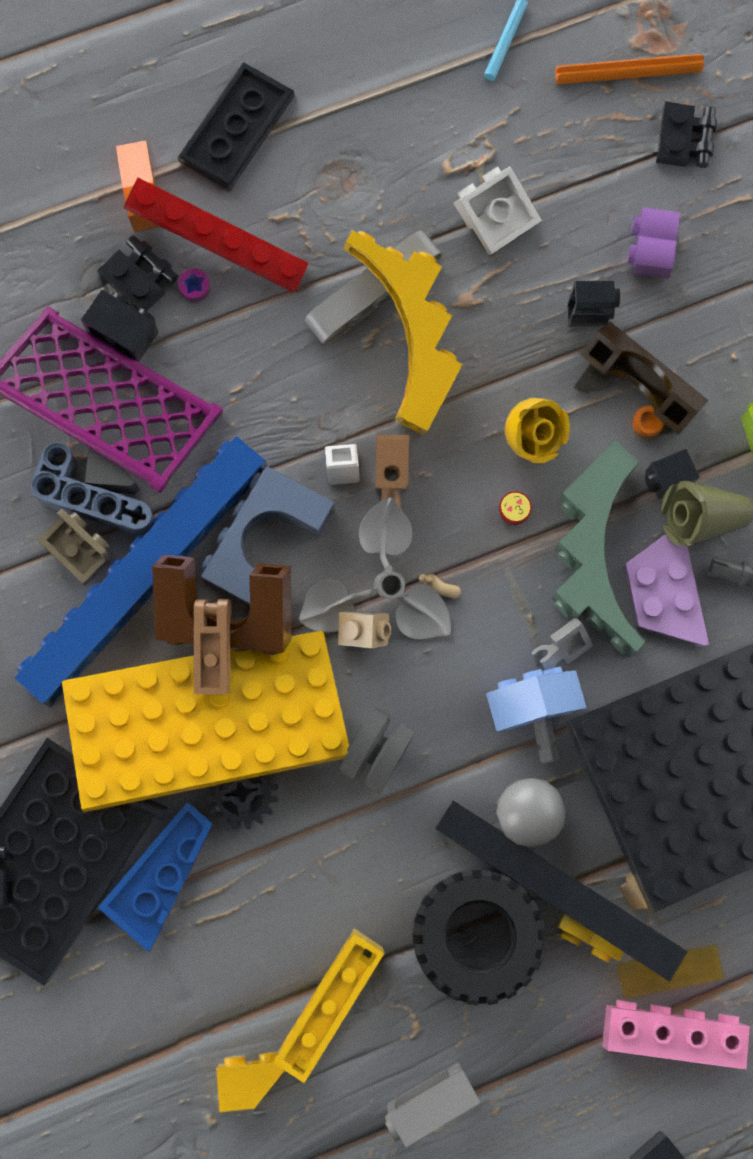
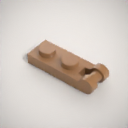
[194,599,232,694]

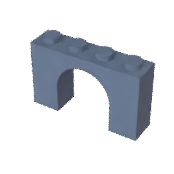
[200,466,335,608]

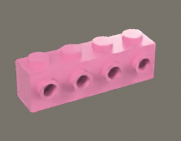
[602,1000,750,1070]

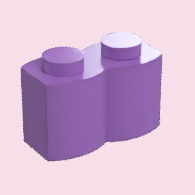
[627,207,680,279]

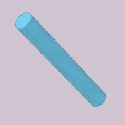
[484,0,528,81]

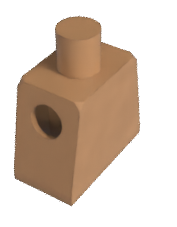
[375,434,409,508]

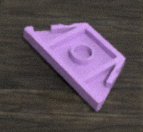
[624,534,709,647]

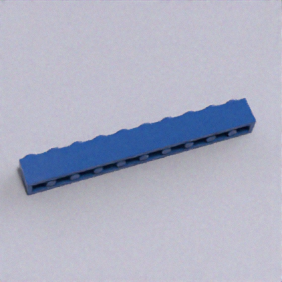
[14,436,267,707]

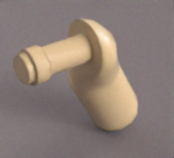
[419,574,461,599]

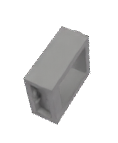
[385,1061,480,1148]

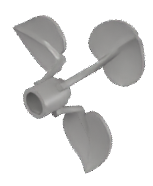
[299,497,451,639]

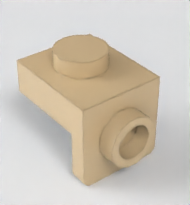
[338,611,391,648]

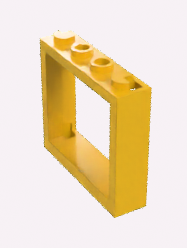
[273,928,384,1083]

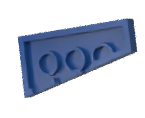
[98,802,214,952]

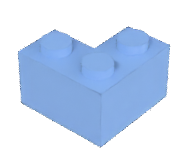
[486,667,587,732]

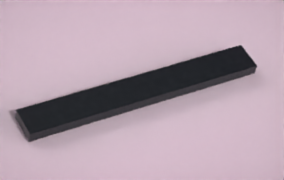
[435,800,688,982]

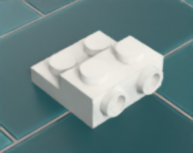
[453,166,542,255]

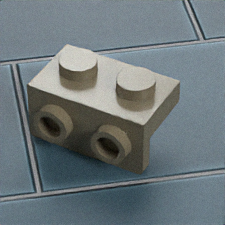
[37,508,113,586]

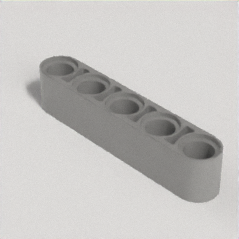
[304,230,442,346]

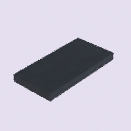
[178,62,295,191]

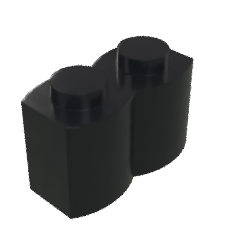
[567,281,620,327]

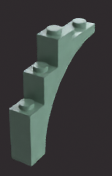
[552,440,646,656]

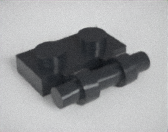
[656,101,717,168]
[97,235,179,311]

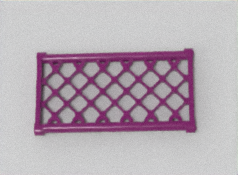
[0,306,223,493]

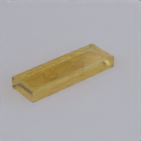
[616,944,724,999]

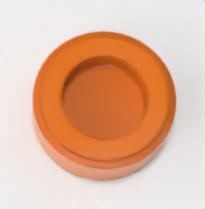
[632,405,665,439]

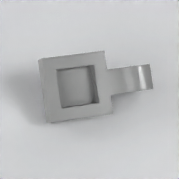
[531,618,594,670]

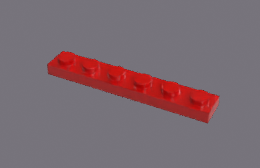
[123,177,309,293]

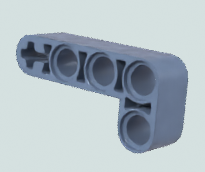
[30,442,155,536]

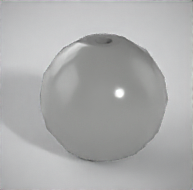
[496,778,566,848]

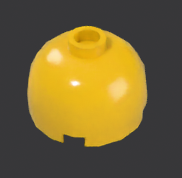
[504,398,570,463]

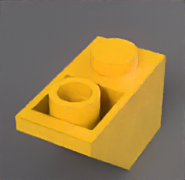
[216,1052,285,1112]

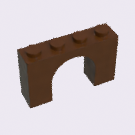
[152,555,292,655]

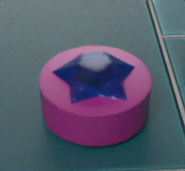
[178,269,210,302]

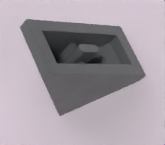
[85,435,140,494]

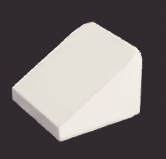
[325,444,360,485]

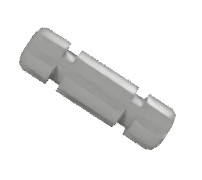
[533,718,559,763]

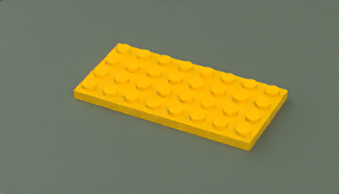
[62,630,349,813]

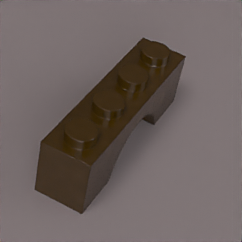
[580,321,709,435]

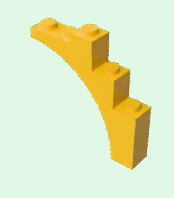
[343,230,463,435]

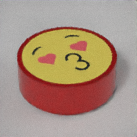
[499,491,532,525]

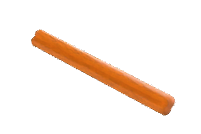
[555,54,704,84]

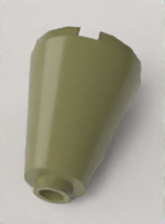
[661,481,753,546]

